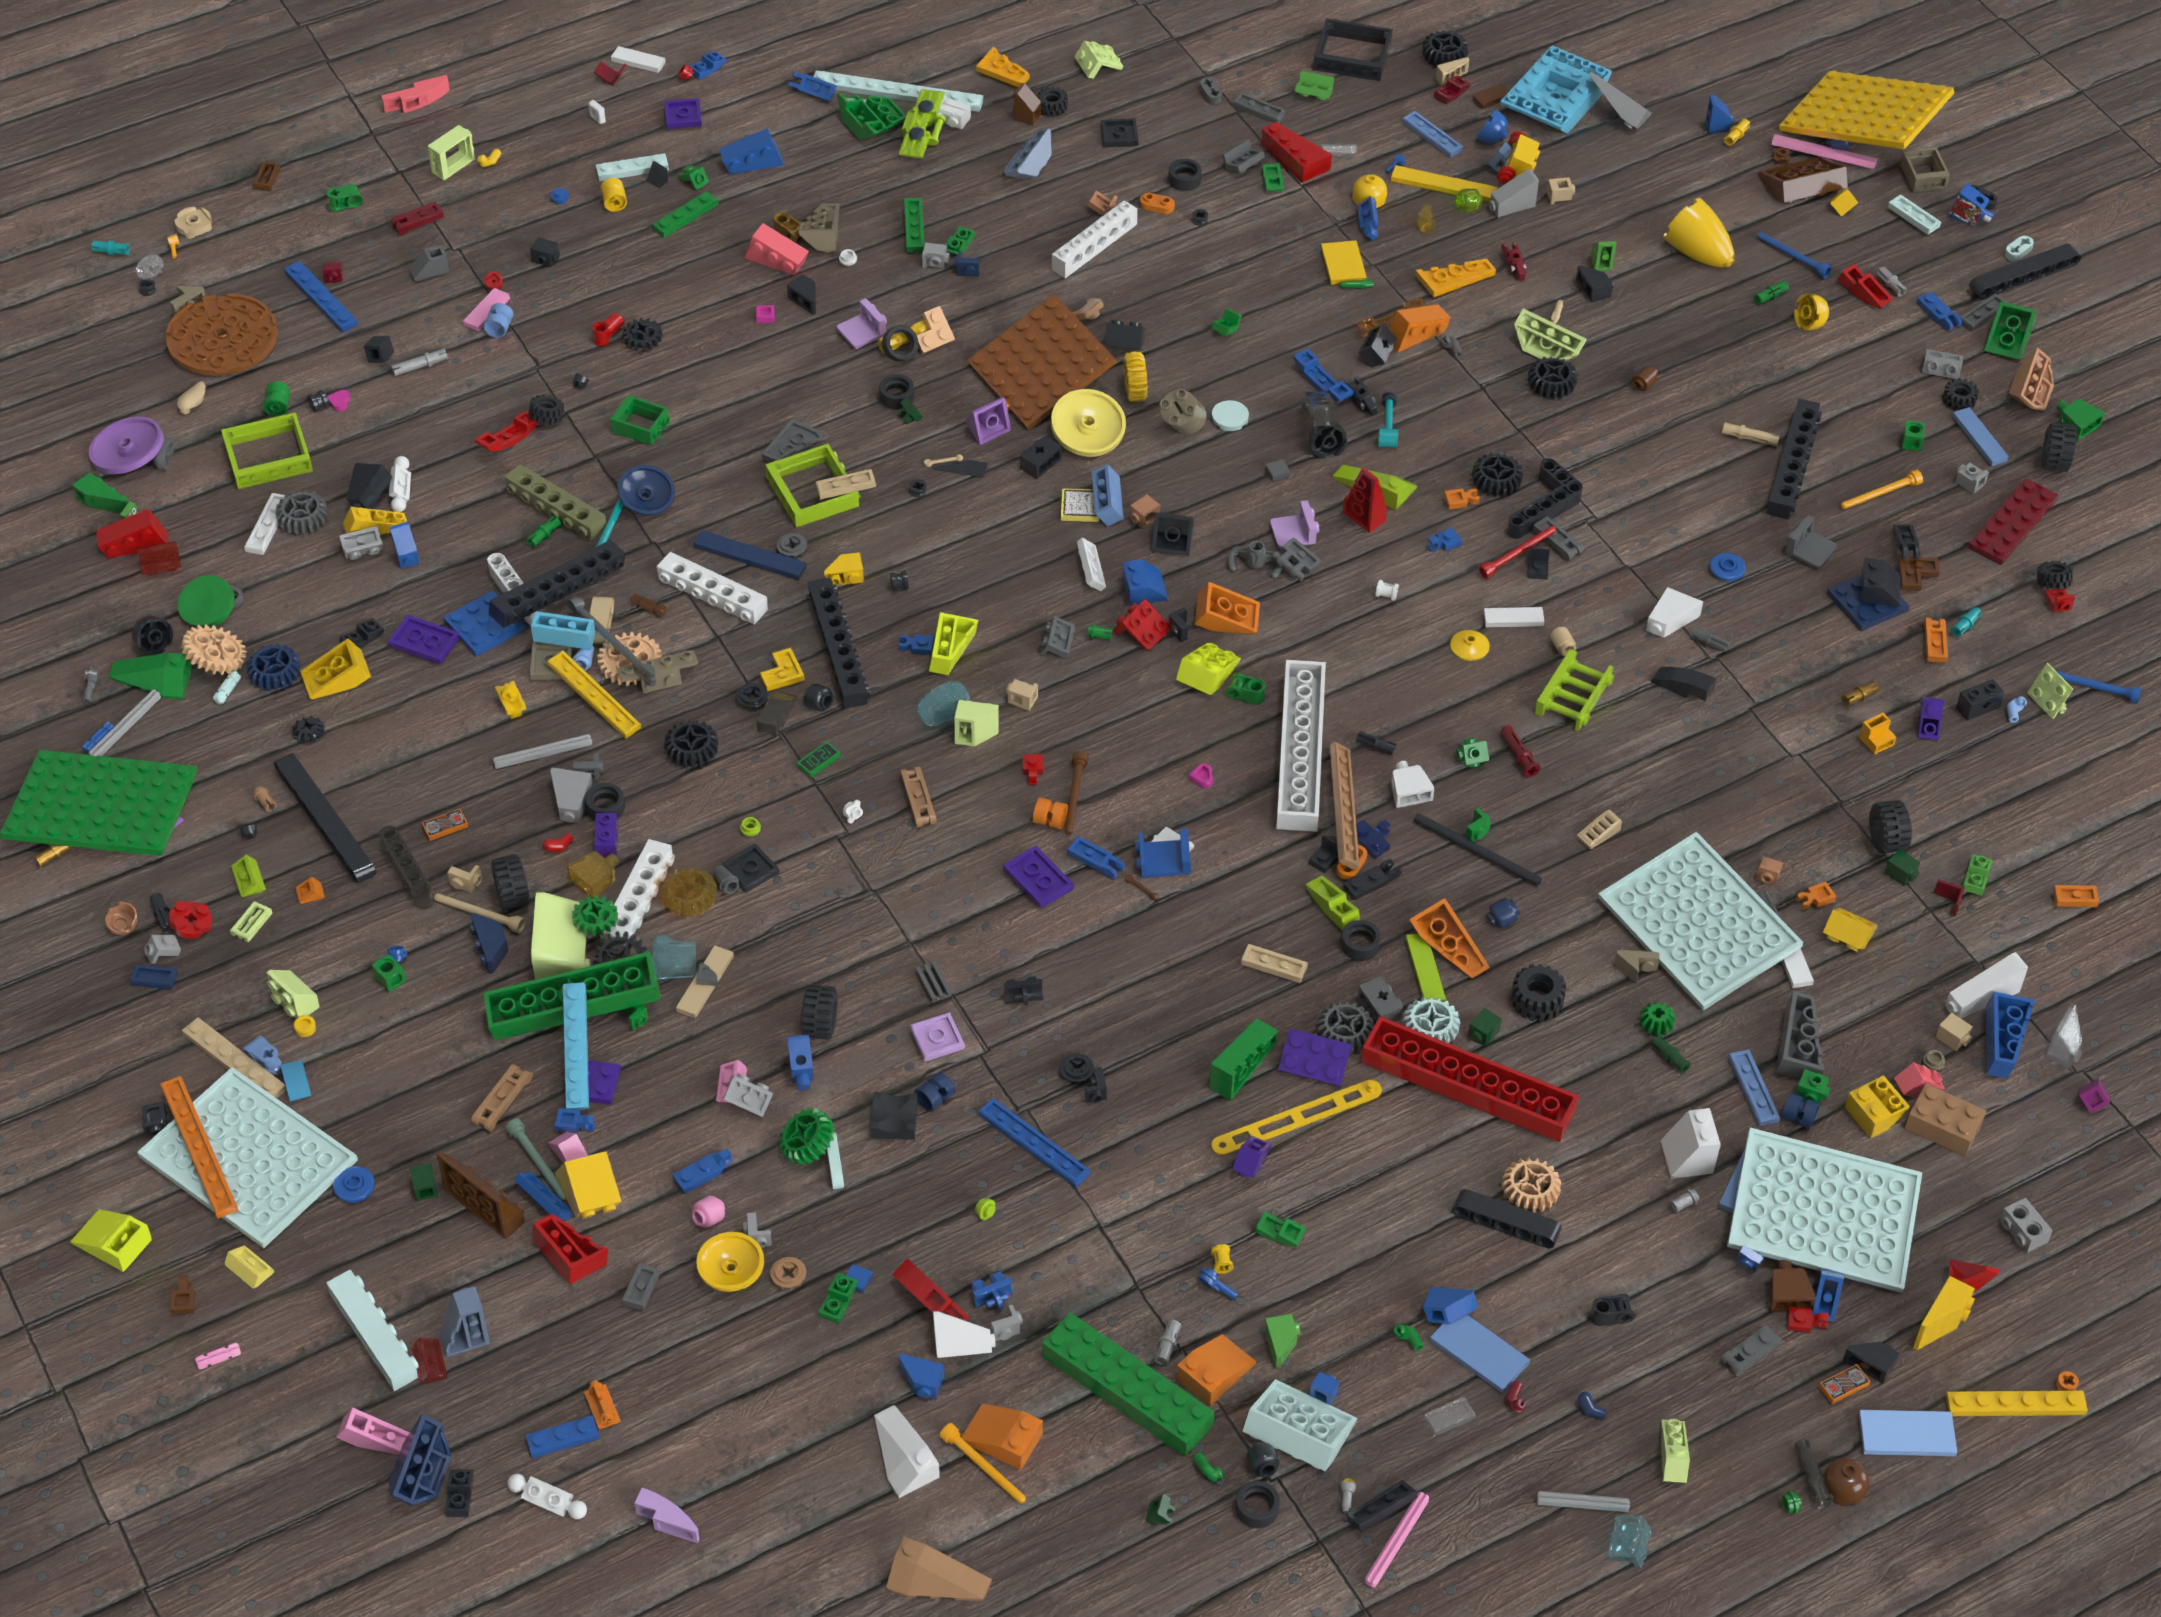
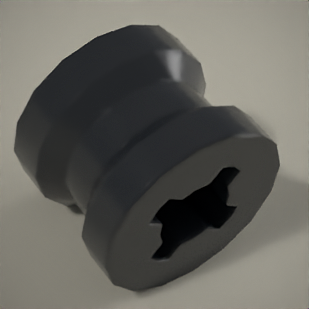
[307,390,329,412]
[890,570,909,592]

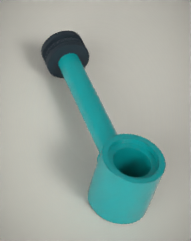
[1378,392,1398,448]

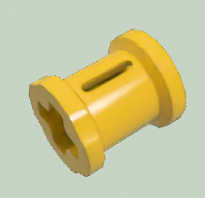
[1211,1244,1234,1274]

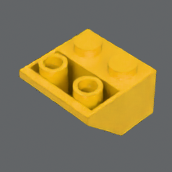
[1845,1075,1910,1139]

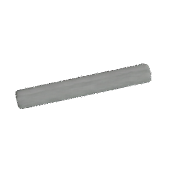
[1537,1491,1630,1512]

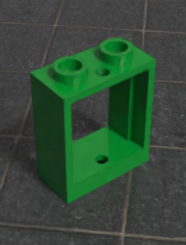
[610,395,670,446]

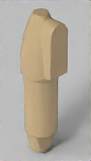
[1551,300,1563,324]

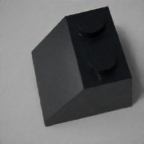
[1151,512,1195,556]
[1860,558,1901,606]

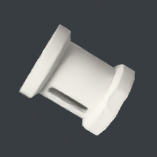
[1375,580,1399,601]

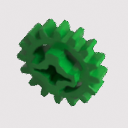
[572,895,618,937]

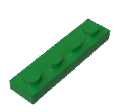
[652,191,719,238]
[904,198,924,252]

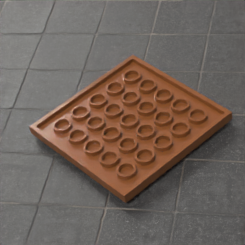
[967,294,1117,430]

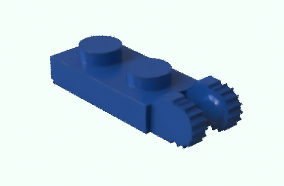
[788,71,837,102]
[1917,291,1962,331]
[1067,836,1125,879]

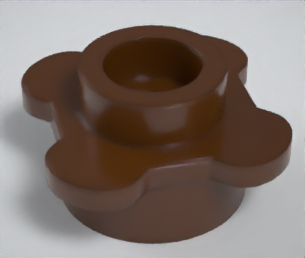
[1772,148,1791,164]

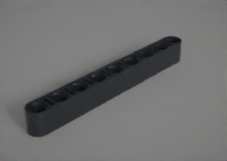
[274,753,376,884]

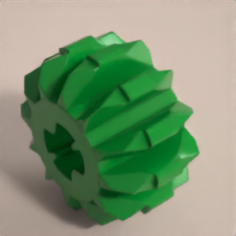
[1639,1001,1676,1037]

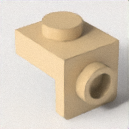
[448,865,482,893]

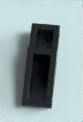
[1651,667,1716,701]

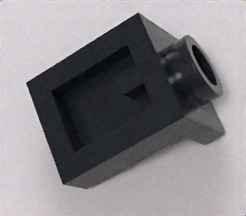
[1085,1067,1107,1103]

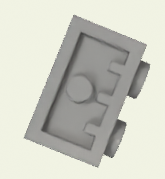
[1922,349,1963,379]
[723,1073,773,1117]

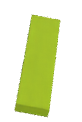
[1406,933,1446,1002]

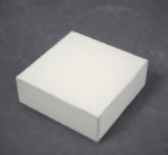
[589,100,606,124]

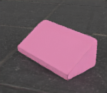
[716,1060,747,1103]

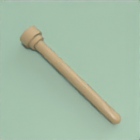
[434,893,526,934]

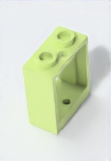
[428,125,475,180]

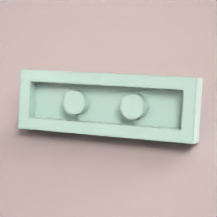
[1888,194,1941,235]

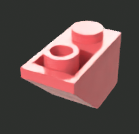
[1894,1062,1945,1099]

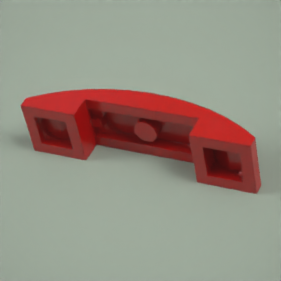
[475,410,538,451]

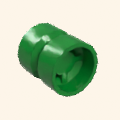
[263,381,290,417]

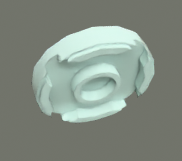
[1212,400,1249,431]

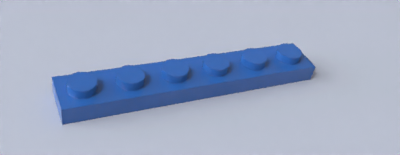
[284,261,358,333]

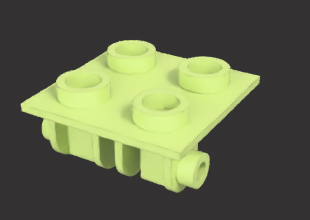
[2027,663,2073,719]

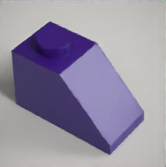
[1233,1136,1272,1178]

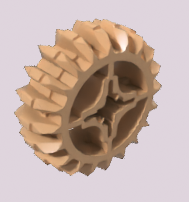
[1501,1157,1561,1213]

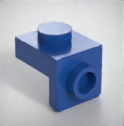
[1736,1245,1764,1272]

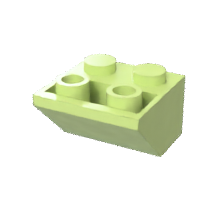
[954,700,999,746]
[267,970,320,1019]

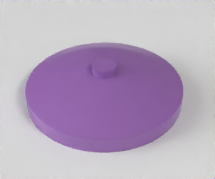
[89,416,164,474]

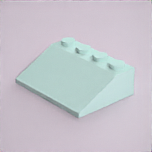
[1243,1379,1357,1471]

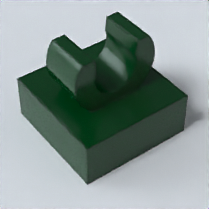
[898,398,923,423]
[1145,1494,1175,1525]

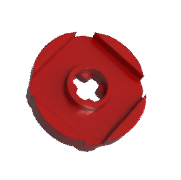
[168,901,212,939]

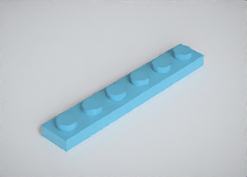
[563,982,589,1110]

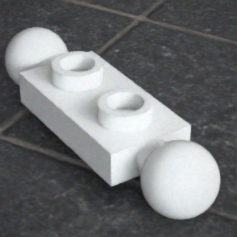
[389,456,411,512]
[507,1474,587,1519]

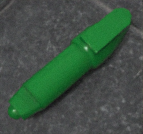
[1339,280,1374,289]

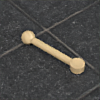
[924,454,963,467]

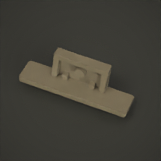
[617,650,698,694]

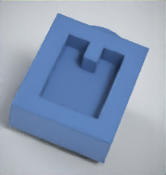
[1488,143,1511,172]

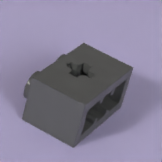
[1358,976,1403,1023]

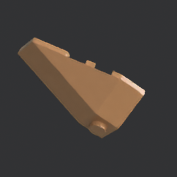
[886,1537,992,1601]

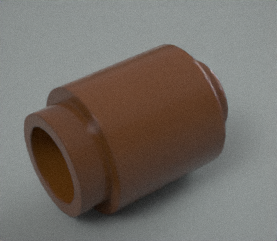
[1632,366,1658,392]

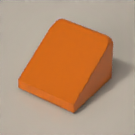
[295,876,325,904]

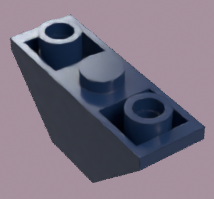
[469,913,508,974]

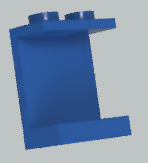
[1135,829,1191,878]

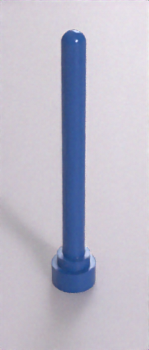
[1757,232,1832,279]
[2056,671,2142,703]

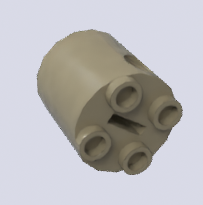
[1160,389,1206,435]

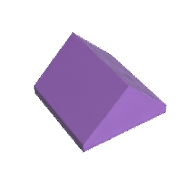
[965,397,1011,445]

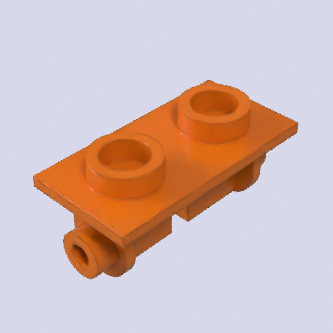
[584,1380,621,1430]

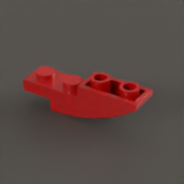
[892,1258,971,1322]

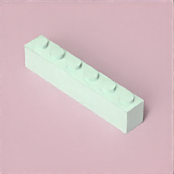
[326,1270,419,1391]

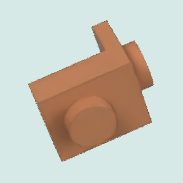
[1087,191,1118,216]

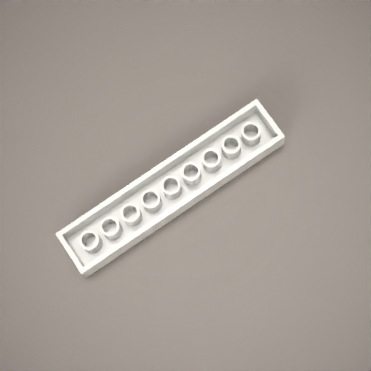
[1276,660,1326,832]

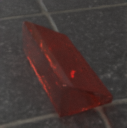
[412,1338,448,1384]

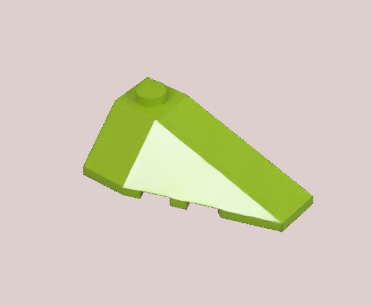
[1333,465,1417,510]

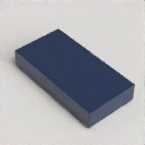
[130,964,178,990]

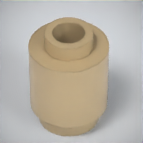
[1550,627,1576,656]

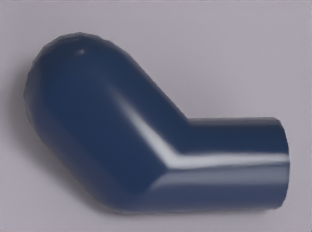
[1578,1391,1607,1420]

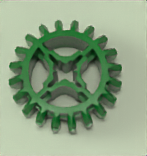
[778,1107,835,1166]

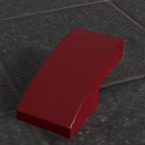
[1434,75,1471,104]

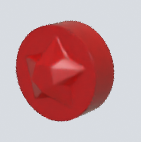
[484,272,503,291]

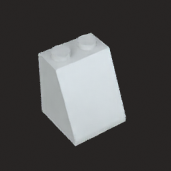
[1660,1108,1721,1179]

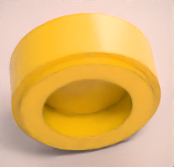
[294,1016,316,1037]

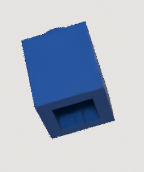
[1423,1287,1478,1324]

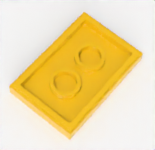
[1321,240,1367,285]

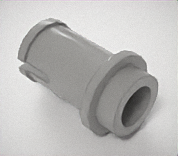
[1670,1189,1700,1213]

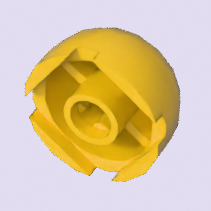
[1352,174,1387,208]
[1794,294,1829,331]

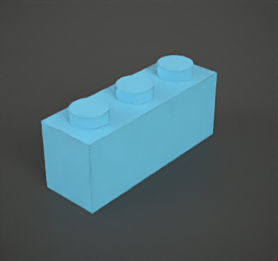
[531,611,596,650]

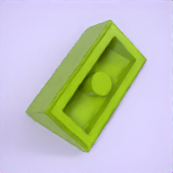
[231,854,266,897]

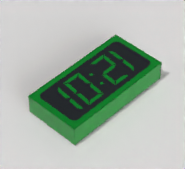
[797,741,841,778]

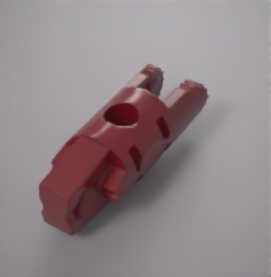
[1501,242,1527,281]

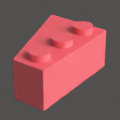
[745,223,809,275]

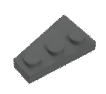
[762,419,824,463]

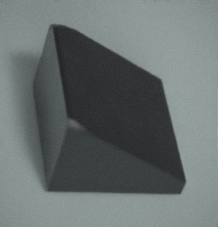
[647,161,668,188]

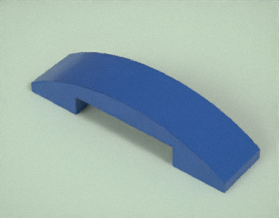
[1293,348,1354,402]

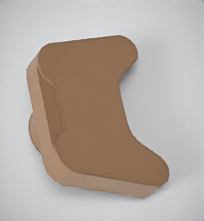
[1072,298,1104,320]

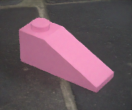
[336,1408,410,1455]

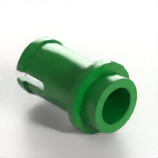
[1087,623,1113,641]

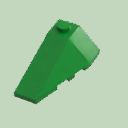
[109,653,192,700]

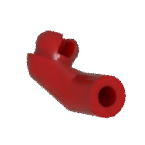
[542,833,573,853]

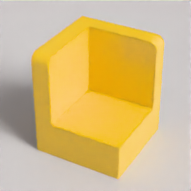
[1830,187,1858,216]

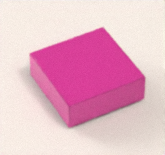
[756,305,775,323]

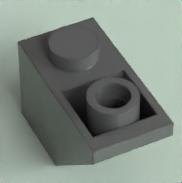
[409,245,449,281]

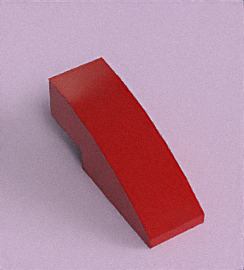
[1837,263,1893,309]

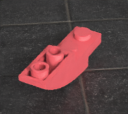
[381,75,450,113]

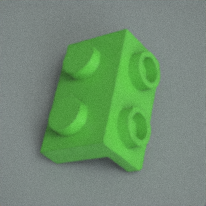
[1295,71,1335,100]

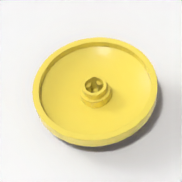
[1051,389,1126,457]

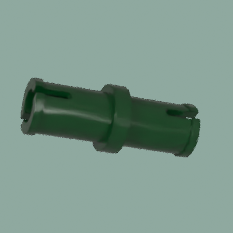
[1652,1036,1691,1073]

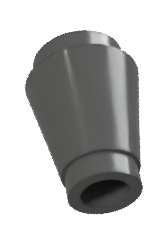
[714,865,739,894]

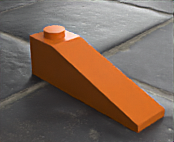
[1409,898,1490,979]

